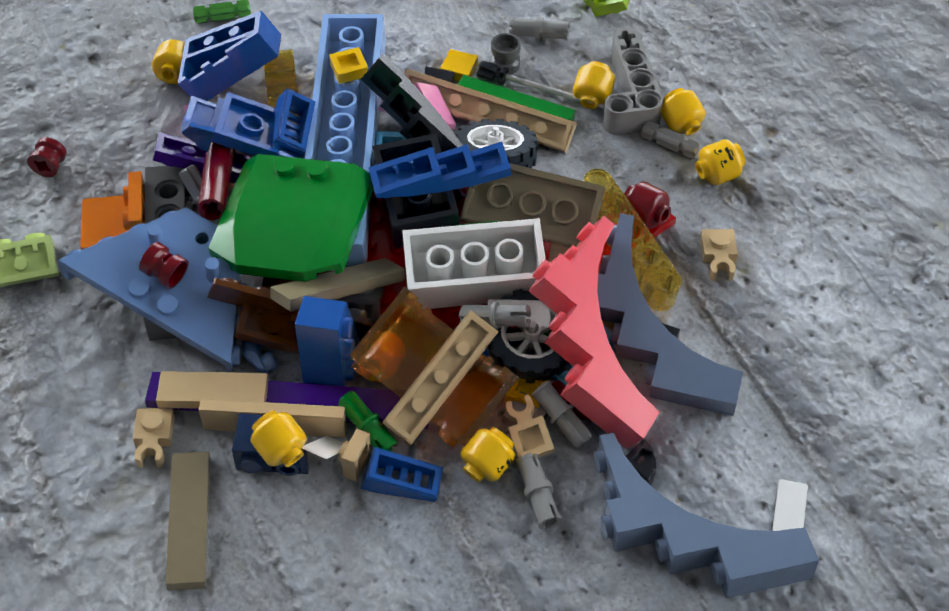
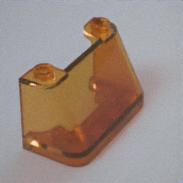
[350,287,519,448]

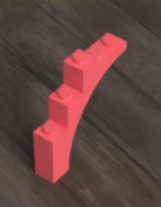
[529,216,660,449]

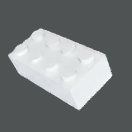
[402,218,546,311]

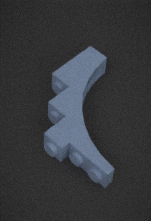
[597,213,743,416]
[594,433,819,598]

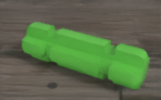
[193,0,251,24]

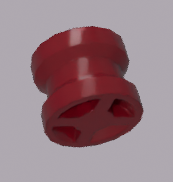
[27,137,67,177]

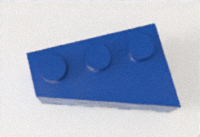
[178,11,281,101]

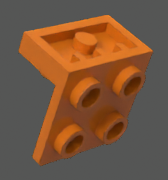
[80,171,145,250]

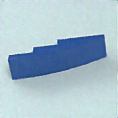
[368,141,513,198]

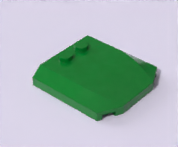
[208,154,373,282]

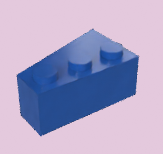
[295,296,360,386]

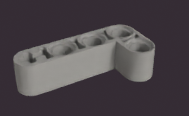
[603,27,663,135]

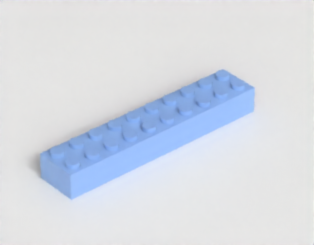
[305,14,386,271]

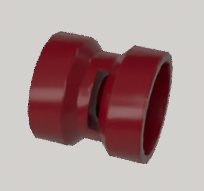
[139,242,189,289]

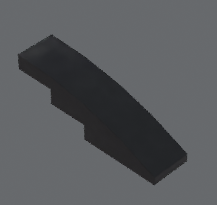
[360,54,463,152]

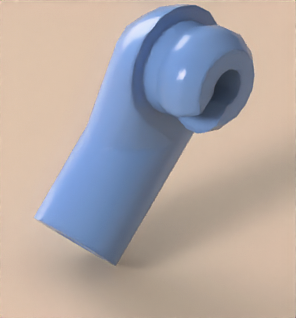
[242,340,279,374]

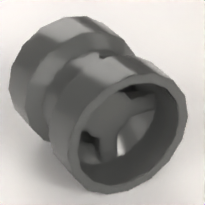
[490,33,521,75]

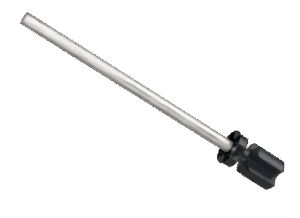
[476,60,605,110]

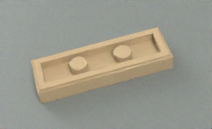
[156,371,269,408]

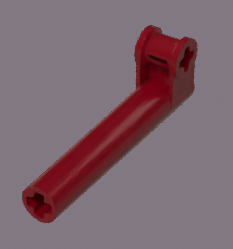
[197,142,254,220]

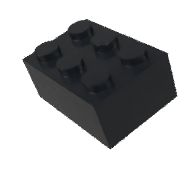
[372,133,459,249]

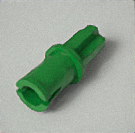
[338,391,399,451]

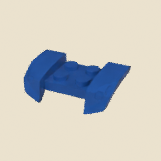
[181,92,306,159]

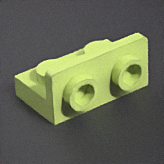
[0,233,59,287]

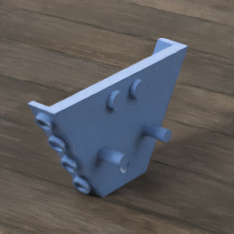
[58,207,247,372]

